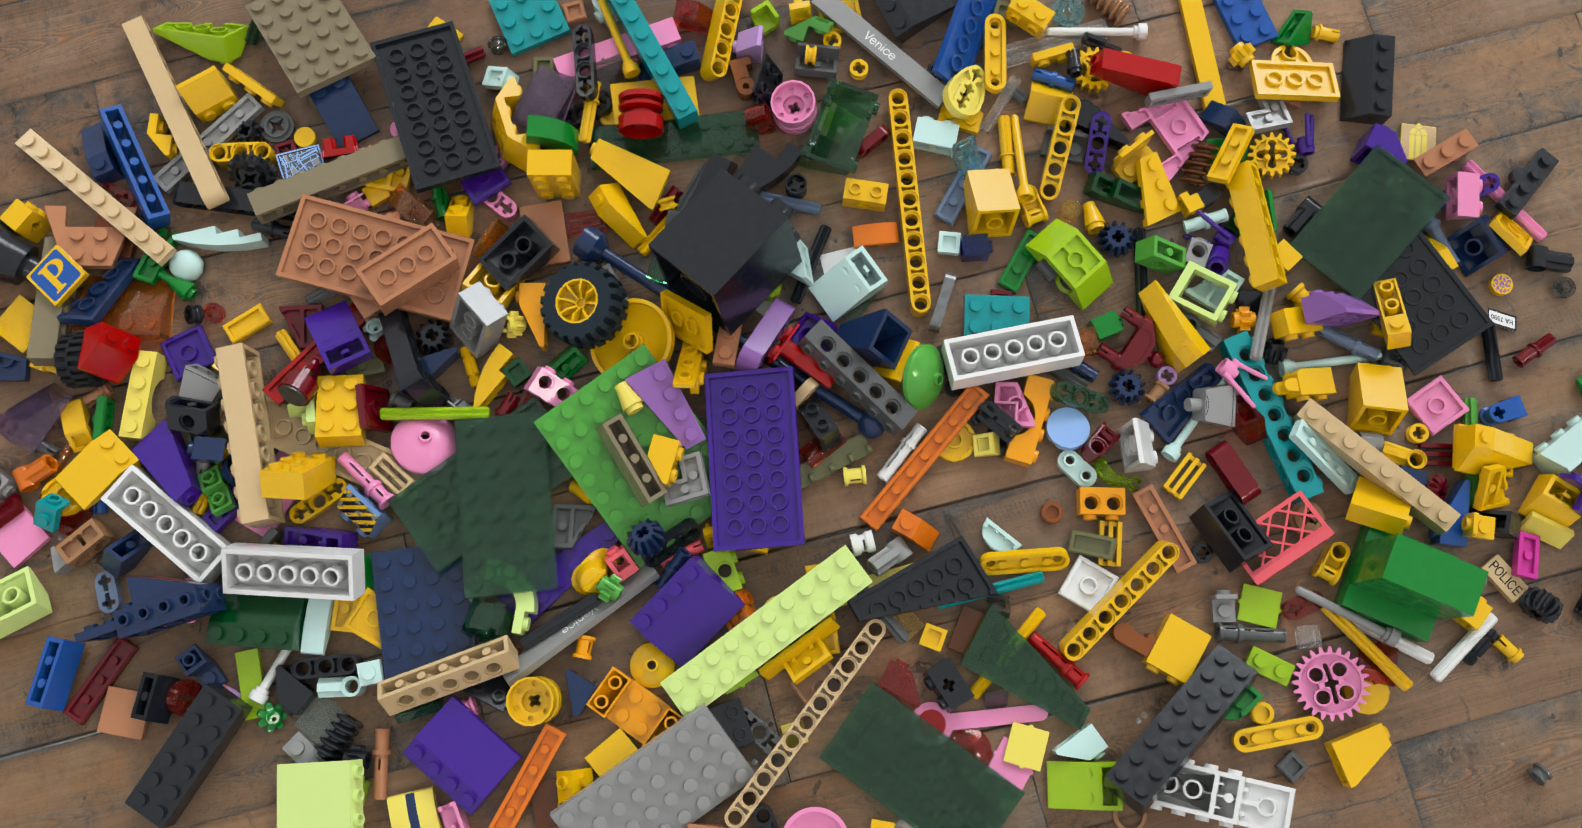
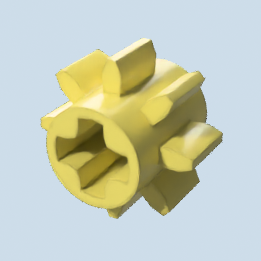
[502,311,527,338]

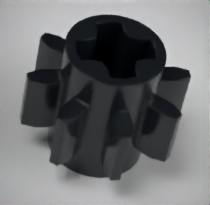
[236,119,264,142]
[1263,338,1288,365]
[342,745,371,769]

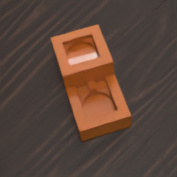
[852,222,900,249]

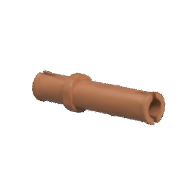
[372,728,391,800]

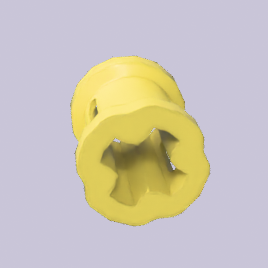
[843,465,867,486]

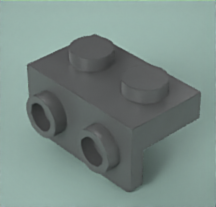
[794,42,839,80]

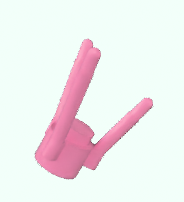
[1215,358,1268,408]

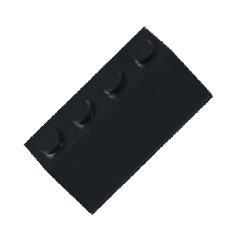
[1339,34,1395,125]

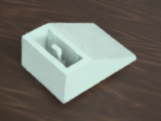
[808,245,888,323]

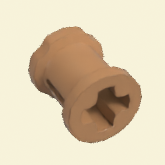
[1142,380,1171,406]

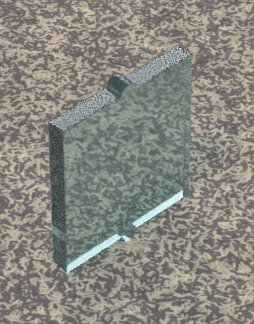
[294,695,349,746]

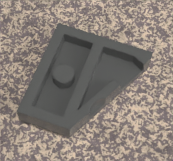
[549,504,597,550]

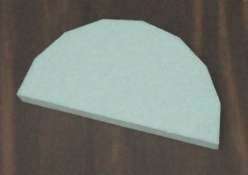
[982,517,1022,552]

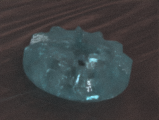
[1052,0,1085,27]

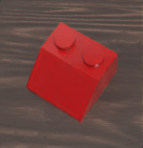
[77,322,141,384]

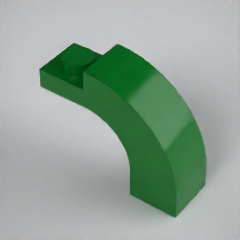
[526,115,579,156]

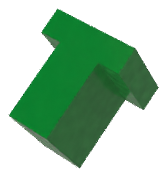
[1333,525,1489,642]

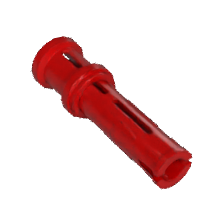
[1026,631,1090,690]

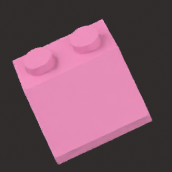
[1446,172,1483,220]

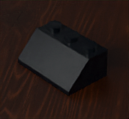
[1189,490,1273,573]

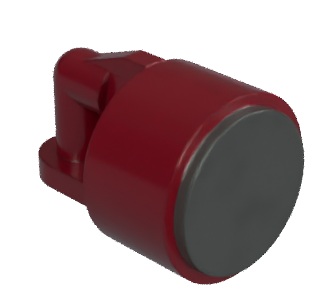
[278,358,321,406]

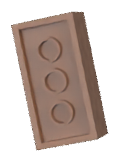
[355,223,460,316]

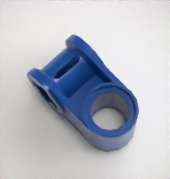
[1478,395,1528,426]

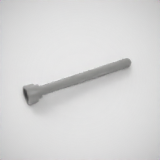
[1294,586,1402,647]

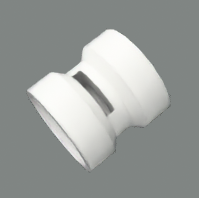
[849,530,876,557]

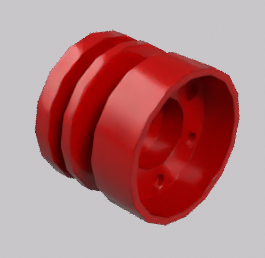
[618,88,664,139]

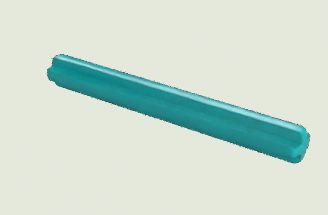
[937,571,1045,609]

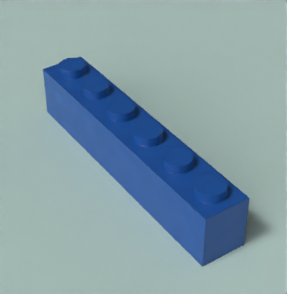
[99,104,170,230]

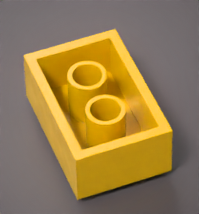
[527,150,581,200]
[315,374,367,448]
[259,451,337,500]

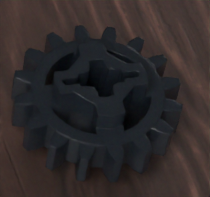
[227,150,277,190]

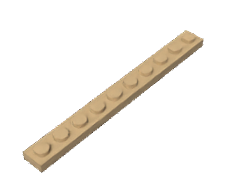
[15,128,178,267]

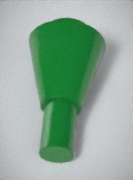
[157,270,198,302]

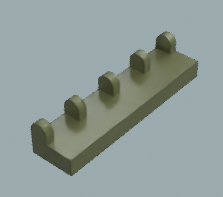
[800,433,873,490]

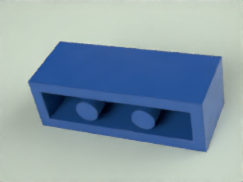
[25,636,85,711]

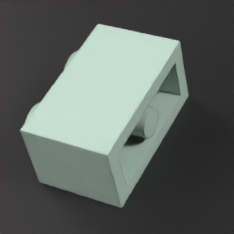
[913,116,960,156]

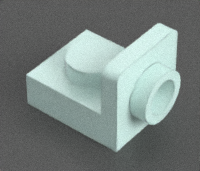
[482,66,519,90]

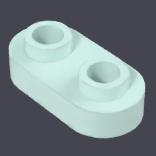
[1057,450,1097,487]

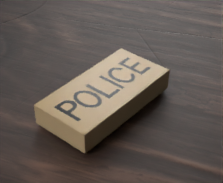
[1479,554,1529,603]

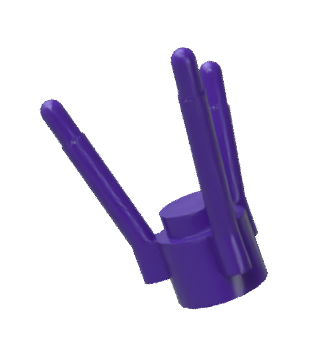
[1283,112,1315,156]
[1183,210,1236,249]

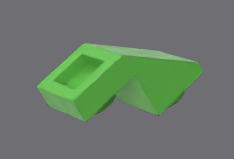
[784,15,835,43]

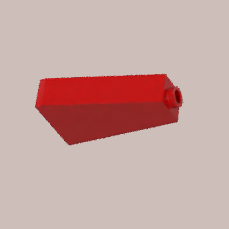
[1090,48,1182,96]

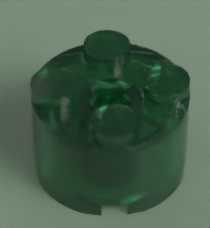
[461,598,514,643]

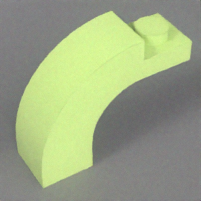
[484,559,538,636]

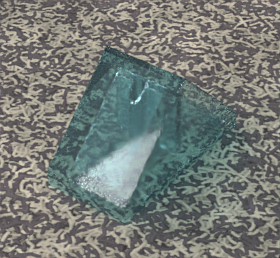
[950,135,984,180]

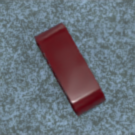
[1205,440,1262,505]

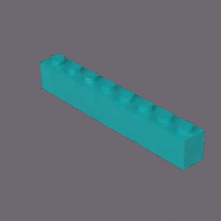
[607,0,699,129]

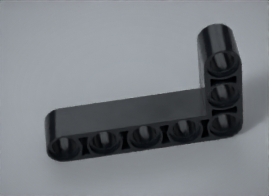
[379,309,452,407]

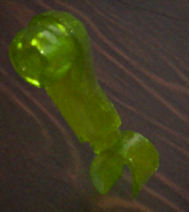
[1094,459,1142,492]

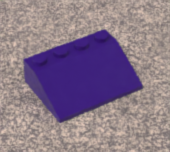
[630,556,745,667]
[403,695,522,815]

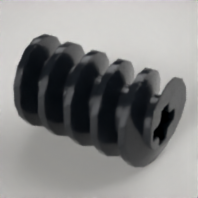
[314,713,364,761]

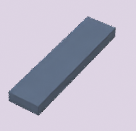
[933,144,993,227]

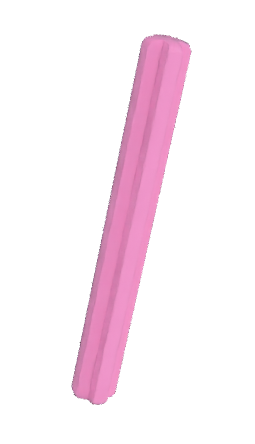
[1462,160,1547,242]

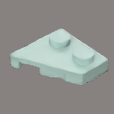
[1184,269,1245,312]

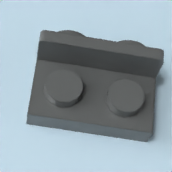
[1040,125,1089,165]

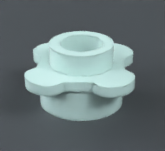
[363,318,384,342]

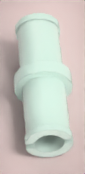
[1182,208,1229,234]

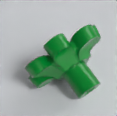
[257,702,288,732]

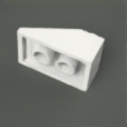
[1117,418,1158,473]

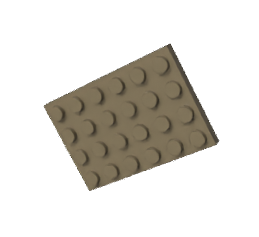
[245,0,376,98]

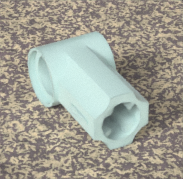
[317,676,367,698]

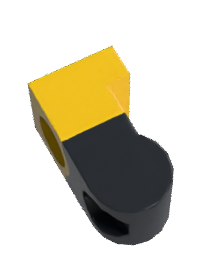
[1177,183,1221,219]

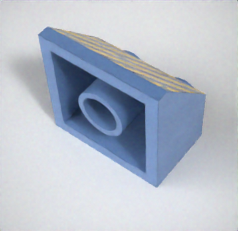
[337,484,393,539]

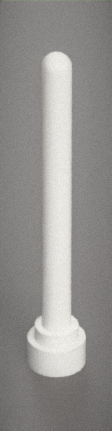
[1045,23,1148,41]
[248,650,292,705]

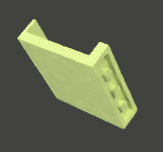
[277,759,365,828]

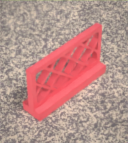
[1243,490,1335,586]

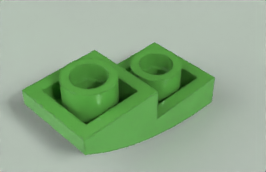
[197,465,237,517]

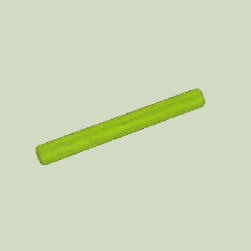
[380,407,490,420]

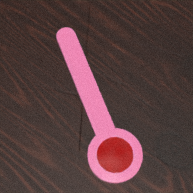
[910,702,1048,746]

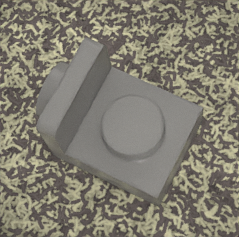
[1209,590,1238,623]

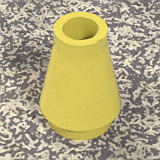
[614,381,644,416]

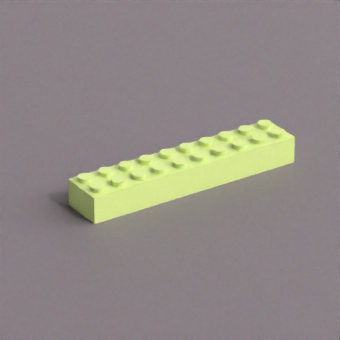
[660,545,873,716]

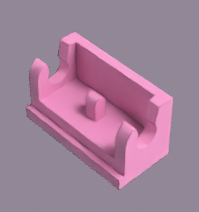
[437,801,471,828]

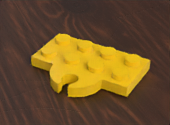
[1248,45,1341,102]

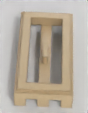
[368,452,417,499]

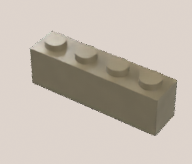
[596,413,667,507]

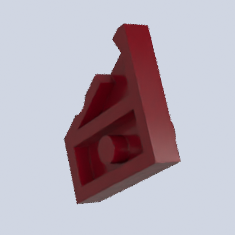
[279,304,324,350]

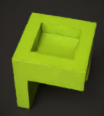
[750,0,780,36]

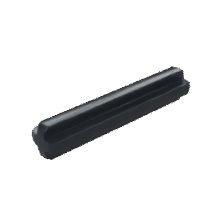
[1482,325,1503,382]

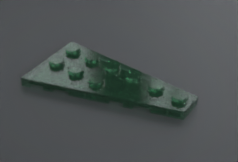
[959,603,1091,730]

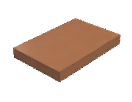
[519,200,572,268]

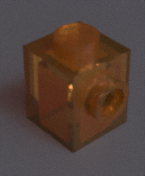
[1078,326,1099,357]

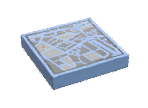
[276,144,324,179]

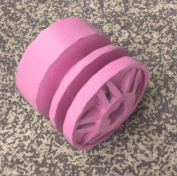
[770,80,817,135]

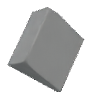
[50,546,75,575]

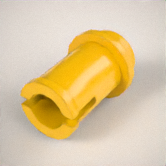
[1310,24,1340,43]
[1492,634,1524,664]

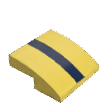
[387,786,442,828]

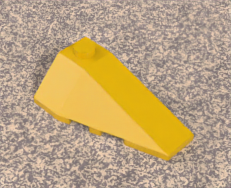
[1454,424,1533,475]

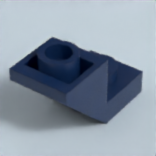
[175,644,229,688]

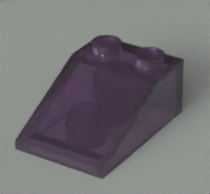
[511,65,576,129]
[0,382,73,453]

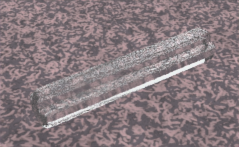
[979,75,1021,134]

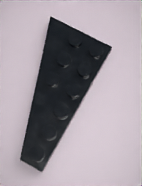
[847,535,998,622]

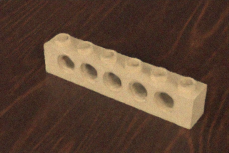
[377,635,520,716]

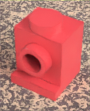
[604,545,639,582]

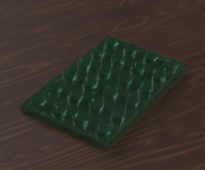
[1290,144,1451,300]

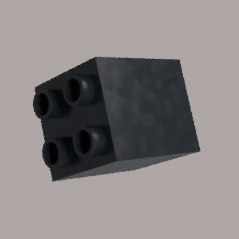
[648,169,802,335]

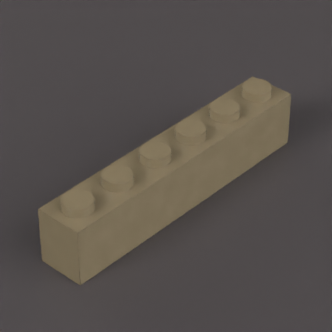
[26,237,76,366]

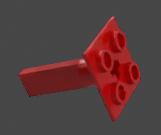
[765,323,834,389]

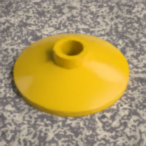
[630,643,675,688]

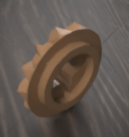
[1288,501,1325,536]

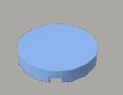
[1045,407,1090,451]

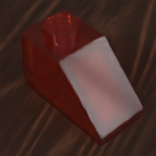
[673,0,713,34]
[1232,395,1267,446]
[877,659,921,708]

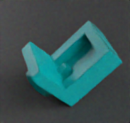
[33,493,70,533]

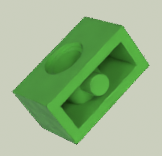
[1135,235,1186,275]

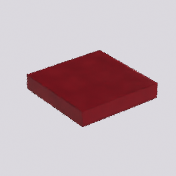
[355,383,394,433]

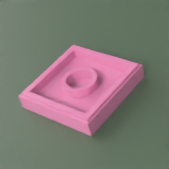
[1407,375,1470,437]
[0,506,53,569]

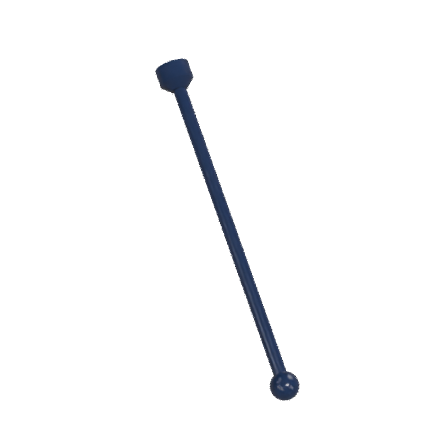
[573,225,885,439]

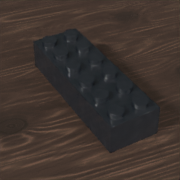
[125,682,253,828]

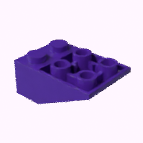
[304,300,373,375]

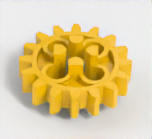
[1247,132,1296,180]

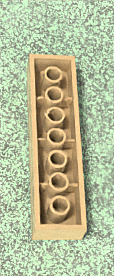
[214,343,285,529]

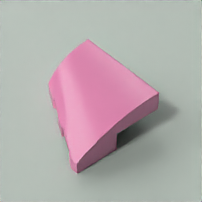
[994,382,1035,428]

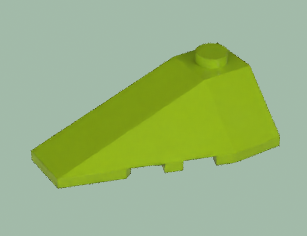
[152,22,250,65]

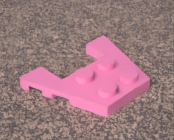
[1120,100,1209,182]

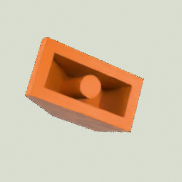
[890,508,940,552]

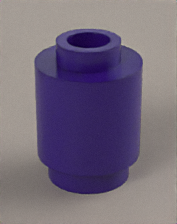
[1206,246,1230,275]

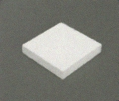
[1057,555,1119,612]

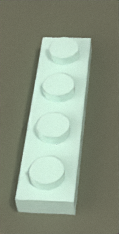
[1289,419,1359,495]

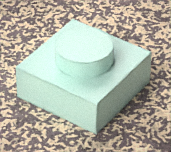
[937,231,961,256]

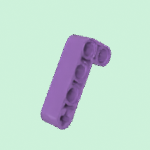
[734,298,796,371]

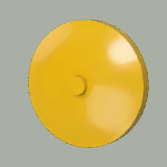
[590,298,675,374]

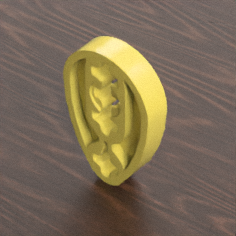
[942,65,985,119]

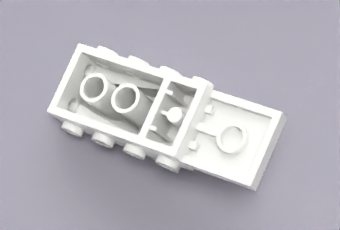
[1150,759,1296,828]

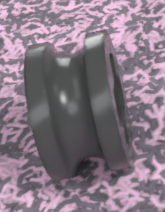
[1527,762,1553,786]

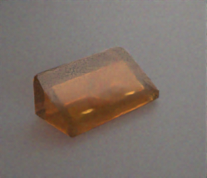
[472,217,510,259]

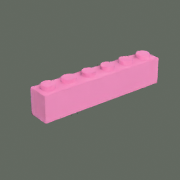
[553,17,682,89]

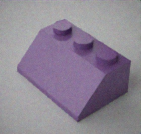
[1301,290,1381,327]

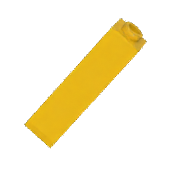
[589,138,671,211]

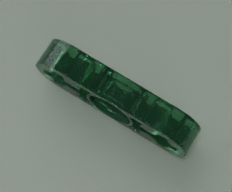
[1050,381,1110,414]

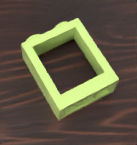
[1169,261,1239,328]

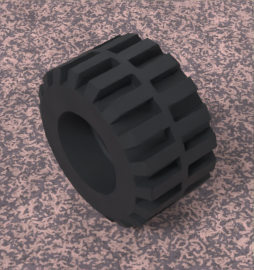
[53,332,108,389]

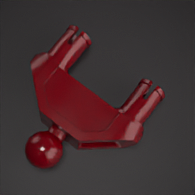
[1095,305,1165,371]

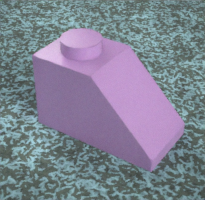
[733,25,764,63]

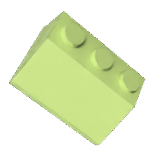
[0,566,53,639]

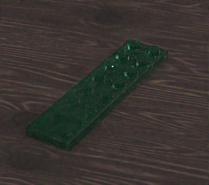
[589,109,760,170]

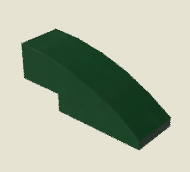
[1083,171,1144,214]

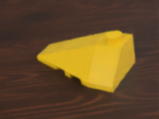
[1138,280,1211,374]

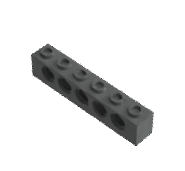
[798,319,918,436]

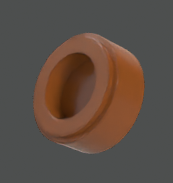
[1040,501,1063,524]

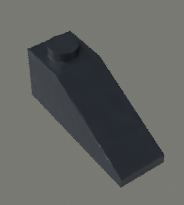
[1065,99,1129,151]

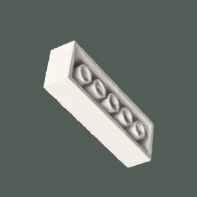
[941,315,1085,391]
[101,464,231,583]
[221,542,365,601]

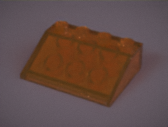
[72,276,175,341]

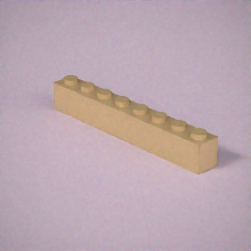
[1292,398,1461,535]

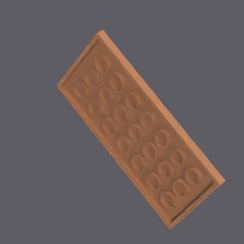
[276,194,475,323]

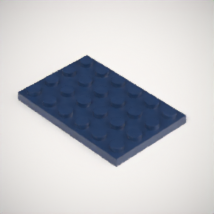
[371,540,476,679]

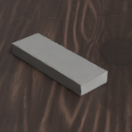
[1144,81,1213,108]

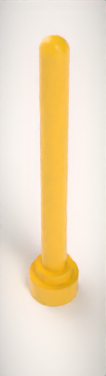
[597,0,641,79]
[1010,114,1035,204]

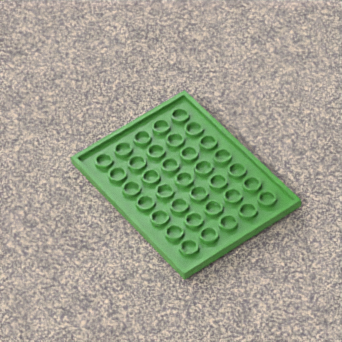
[533,344,712,568]

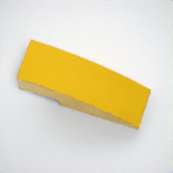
[473,343,517,407]

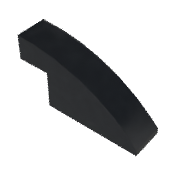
[734,142,803,192]

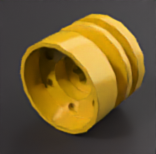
[506,676,563,726]

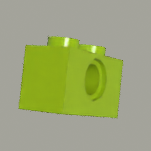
[702,550,746,592]

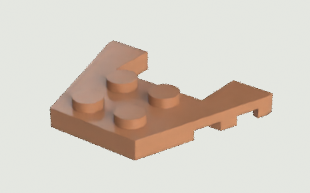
[45,206,138,269]

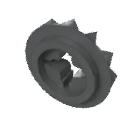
[260,110,296,144]

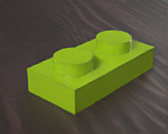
[1244,646,1295,687]

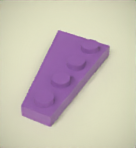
[625,359,706,449]

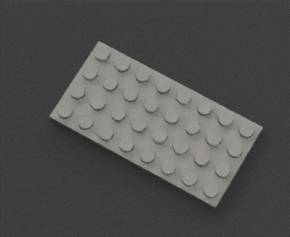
[550,703,756,828]

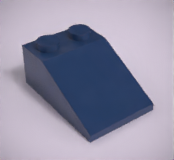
[309,76,380,148]

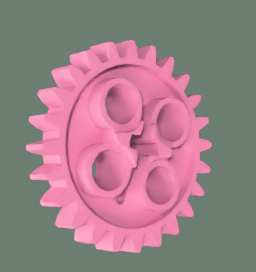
[1291,646,1371,721]

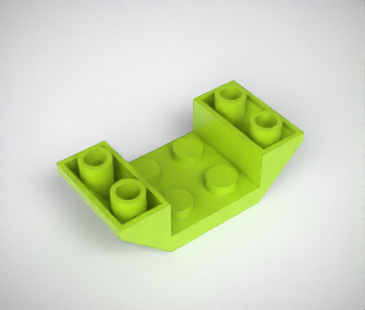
[1025,218,1114,311]

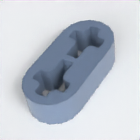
[94,571,124,614]

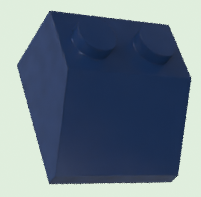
[1447,214,1512,277]

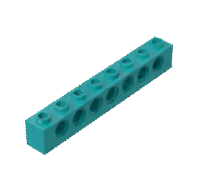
[1217,331,1324,505]

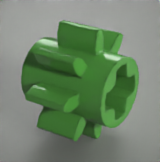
[596,574,624,603]

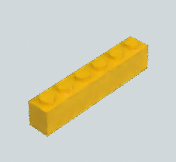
[1225,160,1287,292]

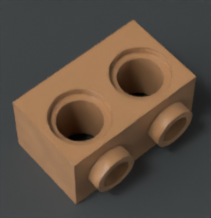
[54,518,116,567]

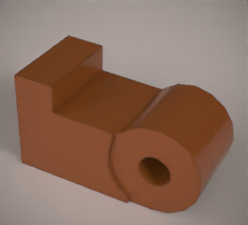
[729,56,755,101]
[1110,622,1158,658]

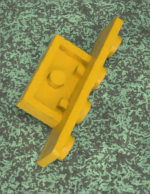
[672,341,708,394]
[758,617,840,685]

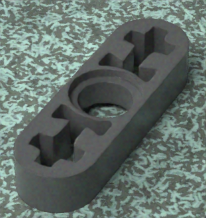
[743,706,783,759]

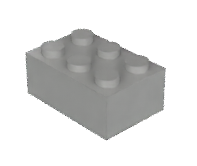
[449,281,508,359]

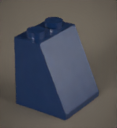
[837,309,913,370]

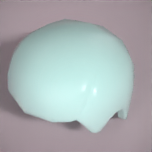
[169,249,204,282]

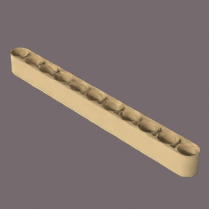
[122,15,230,210]
[724,619,886,828]

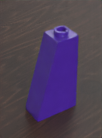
[131,419,202,508]

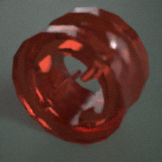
[203,302,226,324]

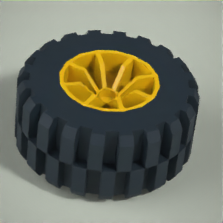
[540,261,629,349]

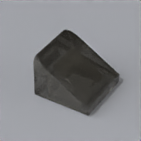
[982,689,1008,710]

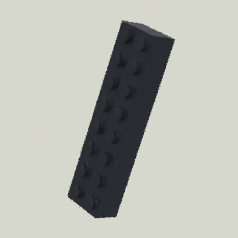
[1103,644,1258,816]

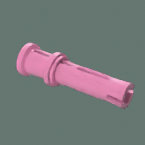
[337,452,396,510]

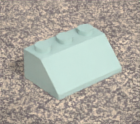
[1532,415,1582,476]

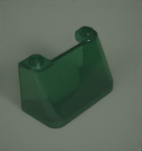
[799,77,880,176]

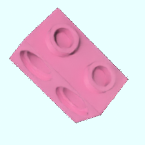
[523,365,578,408]

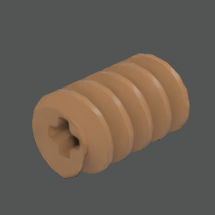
[1089,0,1131,27]

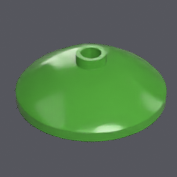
[903,344,945,410]

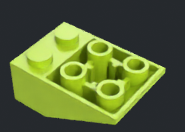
[1046,761,1123,811]

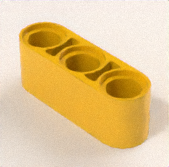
[209,142,277,169]

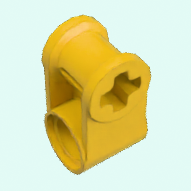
[1019,184,1049,229]
[1311,542,1350,586]

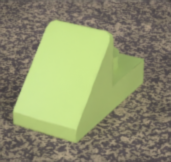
[287,394,316,435]

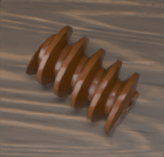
[1179,139,1219,187]

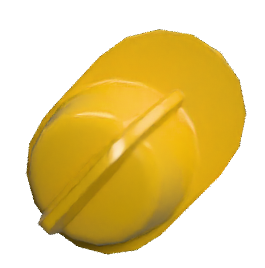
[571,548,620,596]

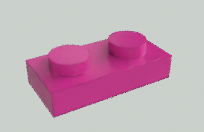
[1511,531,1540,581]

